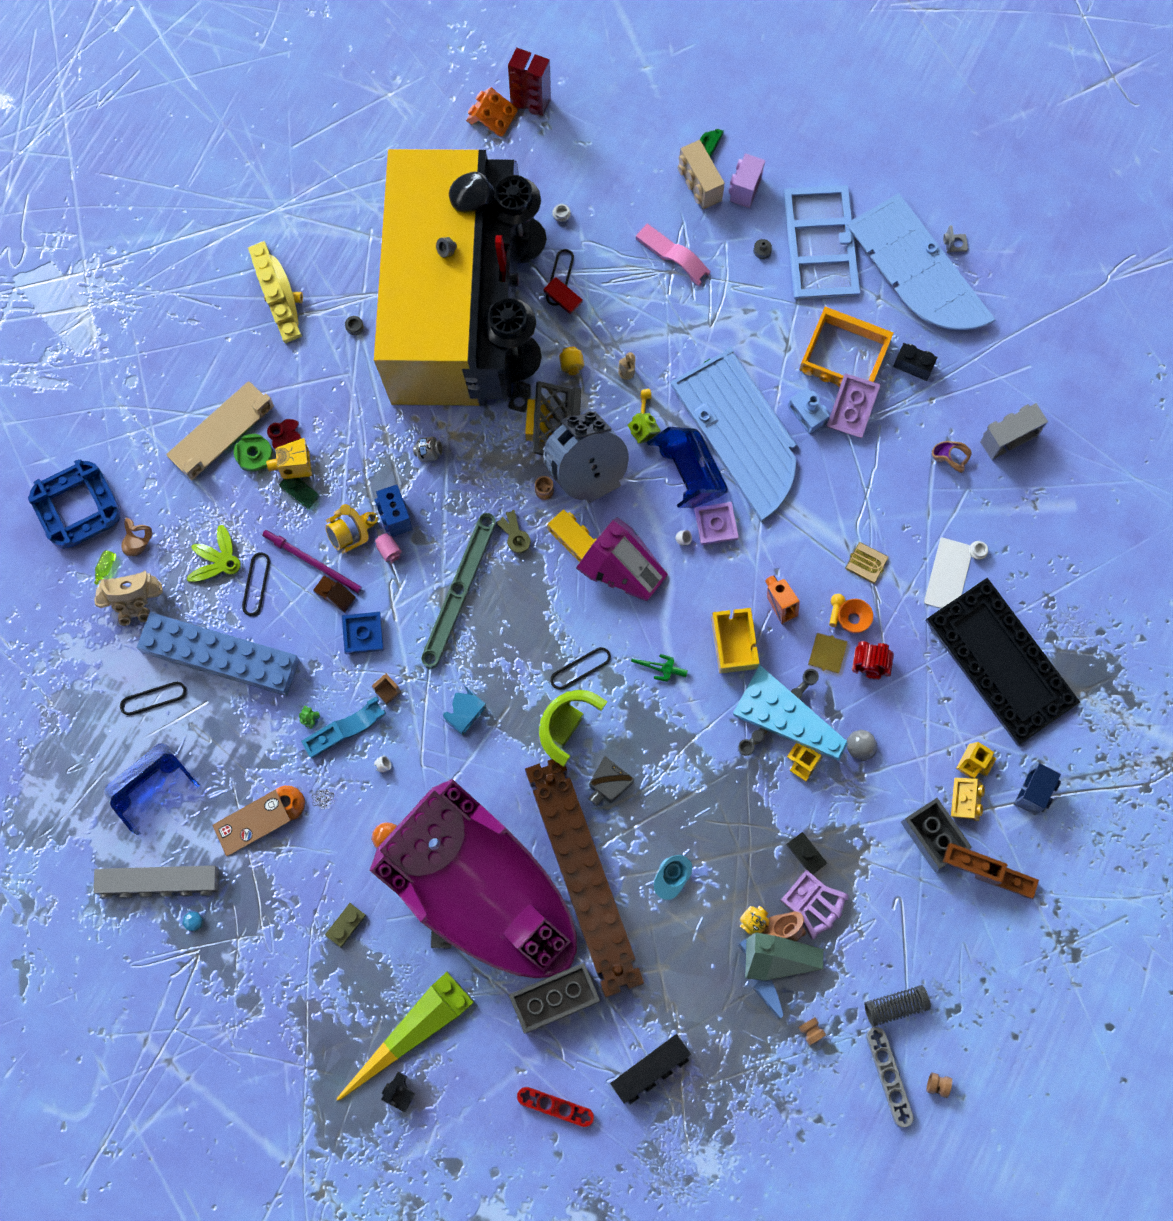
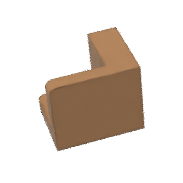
[372,673,401,705]

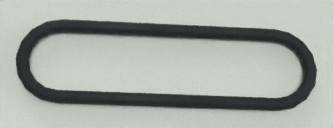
[546,249,574,306]
[242,552,270,616]
[550,647,611,689]
[120,681,186,715]

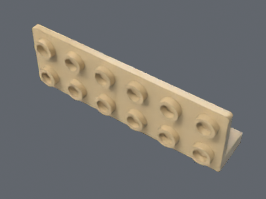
[166,381,274,481]

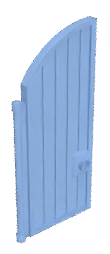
[670,347,797,522]

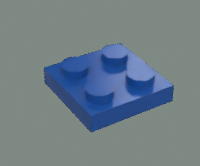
[342,611,384,654]

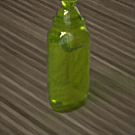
[94,550,116,585]

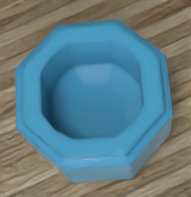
[182,912,204,932]

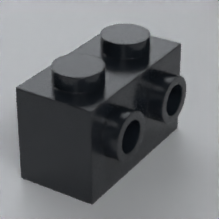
[893,343,938,381]

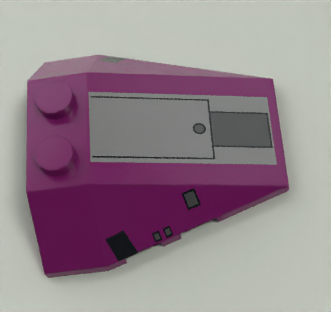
[576,517,668,601]

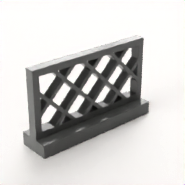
[532,381,581,455]

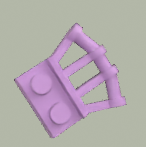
[780,870,849,940]

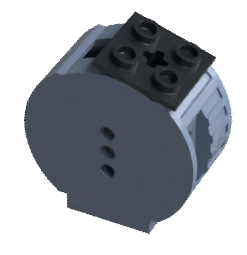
[543,411,629,504]

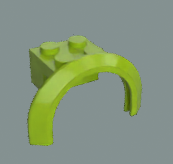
[539,690,608,767]

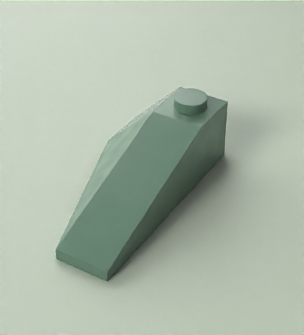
[745,932,824,981]

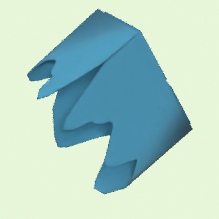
[439,686,486,736]

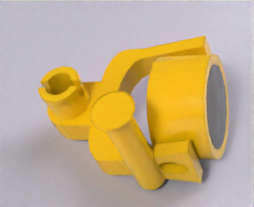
[325,504,378,554]

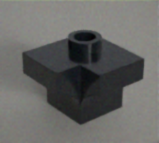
[381,1072,416,1112]

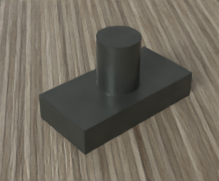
[786,832,827,875]

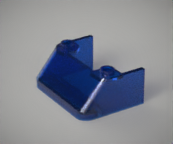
[647,427,728,508]
[104,743,201,835]

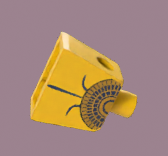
[266,438,312,479]

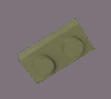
[325,903,366,948]

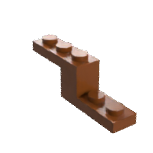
[943,843,1039,899]

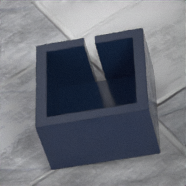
[1014,763,1061,815]

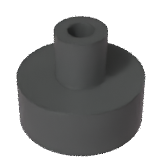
[436,237,457,258]
[753,239,772,259]

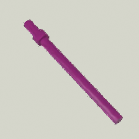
[262,530,362,593]

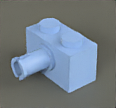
[788,387,830,434]

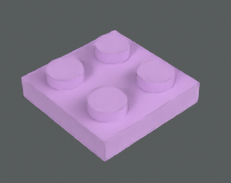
[694,502,739,545]

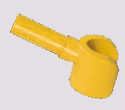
[640,389,651,414]

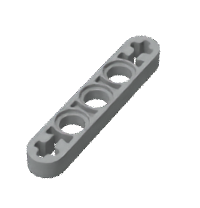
[866,1027,913,1127]

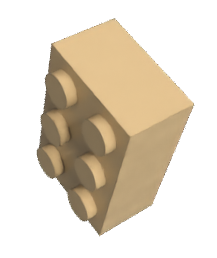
[677,140,725,209]

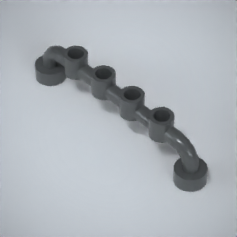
[738,669,819,756]

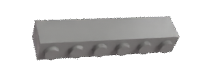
[93,866,219,899]

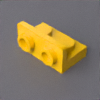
[951,778,985,821]

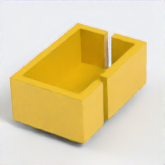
[711,608,759,674]

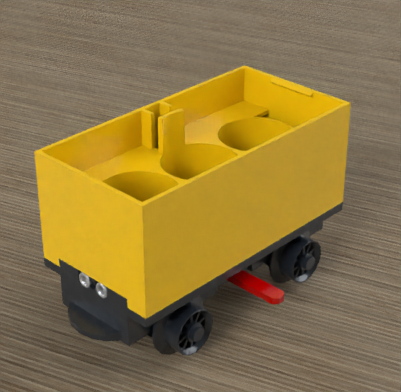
[374,149,547,406]

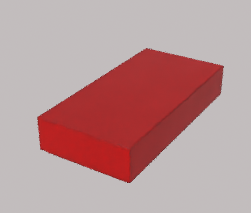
[543,277,583,314]

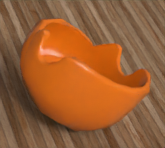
[371,822,397,849]

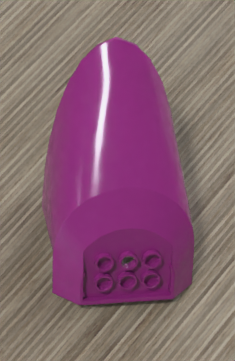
[370,779,577,979]

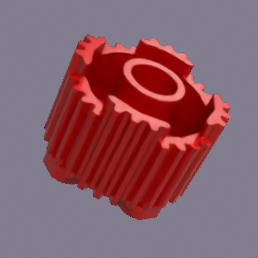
[852,641,894,680]

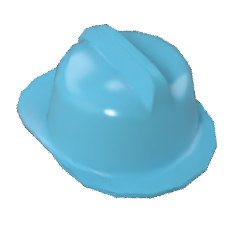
[654,855,693,900]

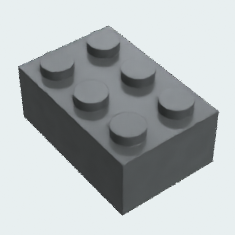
[901,798,972,872]

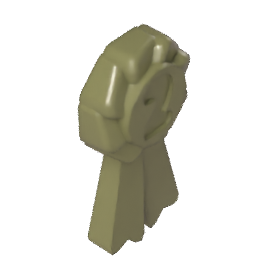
[496,510,531,554]

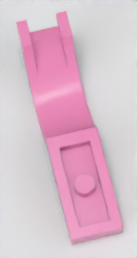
[636,223,710,286]

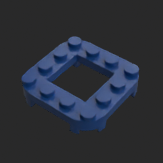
[28,459,120,549]

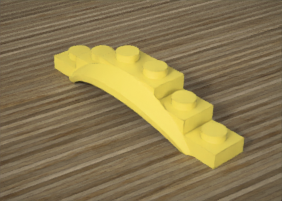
[248,241,302,343]

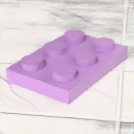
[827,373,881,438]

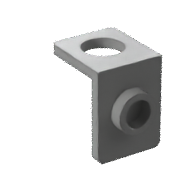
[943,225,968,253]

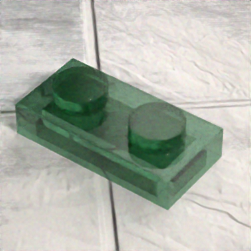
[279,478,320,510]

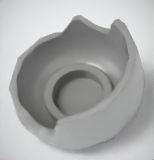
[847,730,877,761]

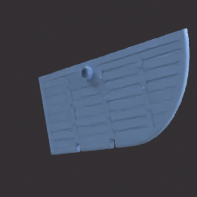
[846,193,995,330]

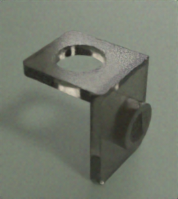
[508,380,532,413]

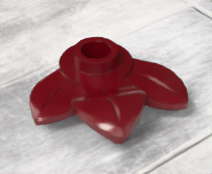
[267,419,302,450]

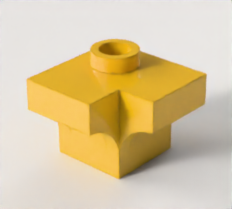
[956,742,996,779]
[787,743,823,782]

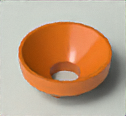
[838,598,873,633]
[276,786,305,821]

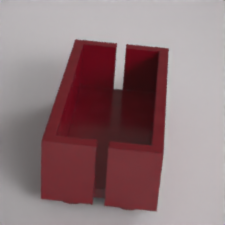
[508,47,551,116]

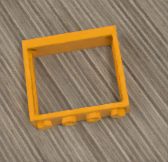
[799,306,894,388]

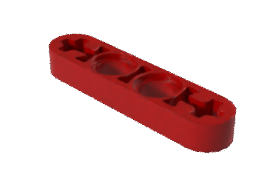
[517,1087,594,1127]

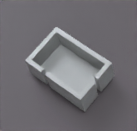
[980,403,1048,460]

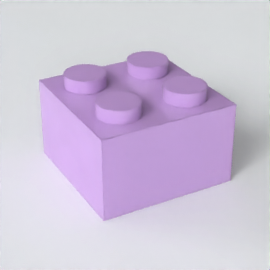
[728,153,765,208]

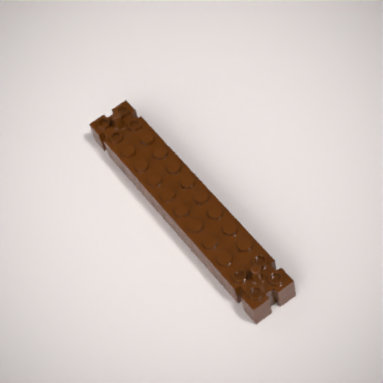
[525,759,644,998]

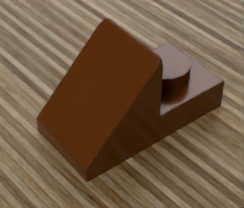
[313,575,356,613]

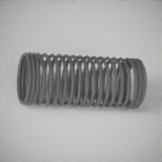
[864,985,931,1027]

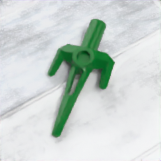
[631,654,688,682]

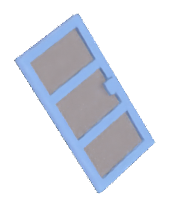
[783,185,860,300]

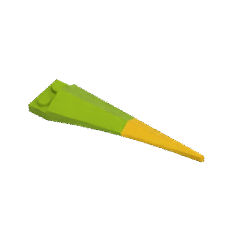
[336,971,474,1101]

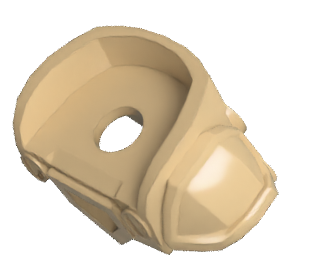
[94,570,163,626]

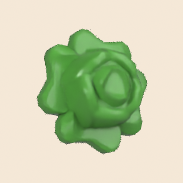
[299,706,320,729]

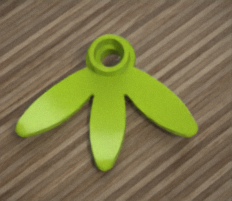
[187,525,241,582]

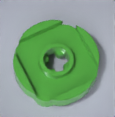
[234,434,272,471]

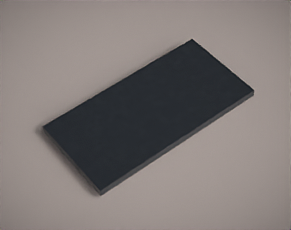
[925,577,1080,746]

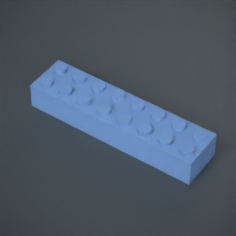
[136,612,300,696]

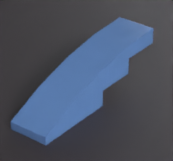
[738,939,784,1019]

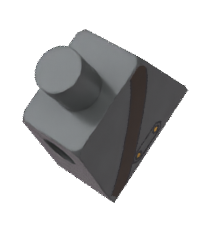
[588,756,634,806]

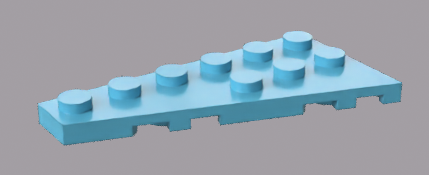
[733,665,848,761]

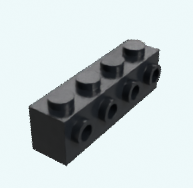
[610,1034,691,1105]

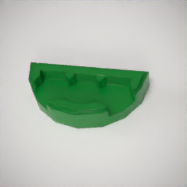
[700,129,724,158]

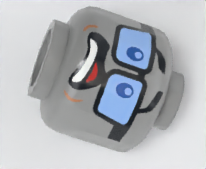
[413,436,442,462]

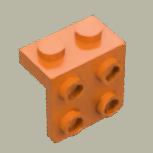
[466,87,517,137]

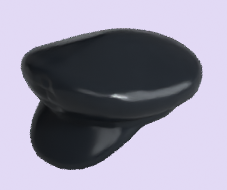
[449,171,495,213]

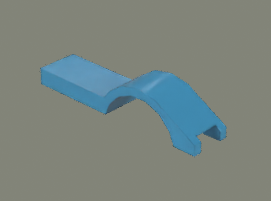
[301,696,386,758]

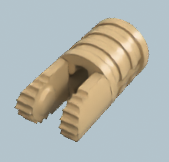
[618,352,635,380]

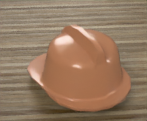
[762,911,806,942]

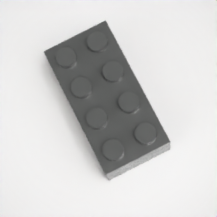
[509,963,600,1034]

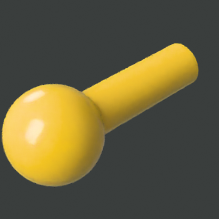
[829,593,846,627]

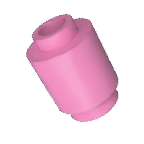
[375,533,402,562]

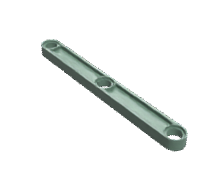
[421,513,496,669]

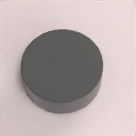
[345,316,364,335]

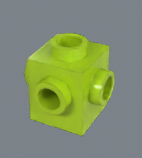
[627,413,661,443]

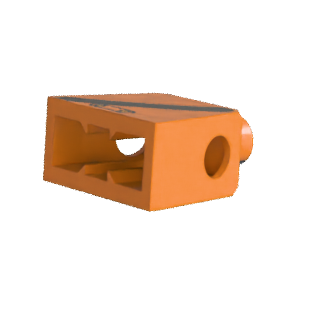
[765,575,800,624]

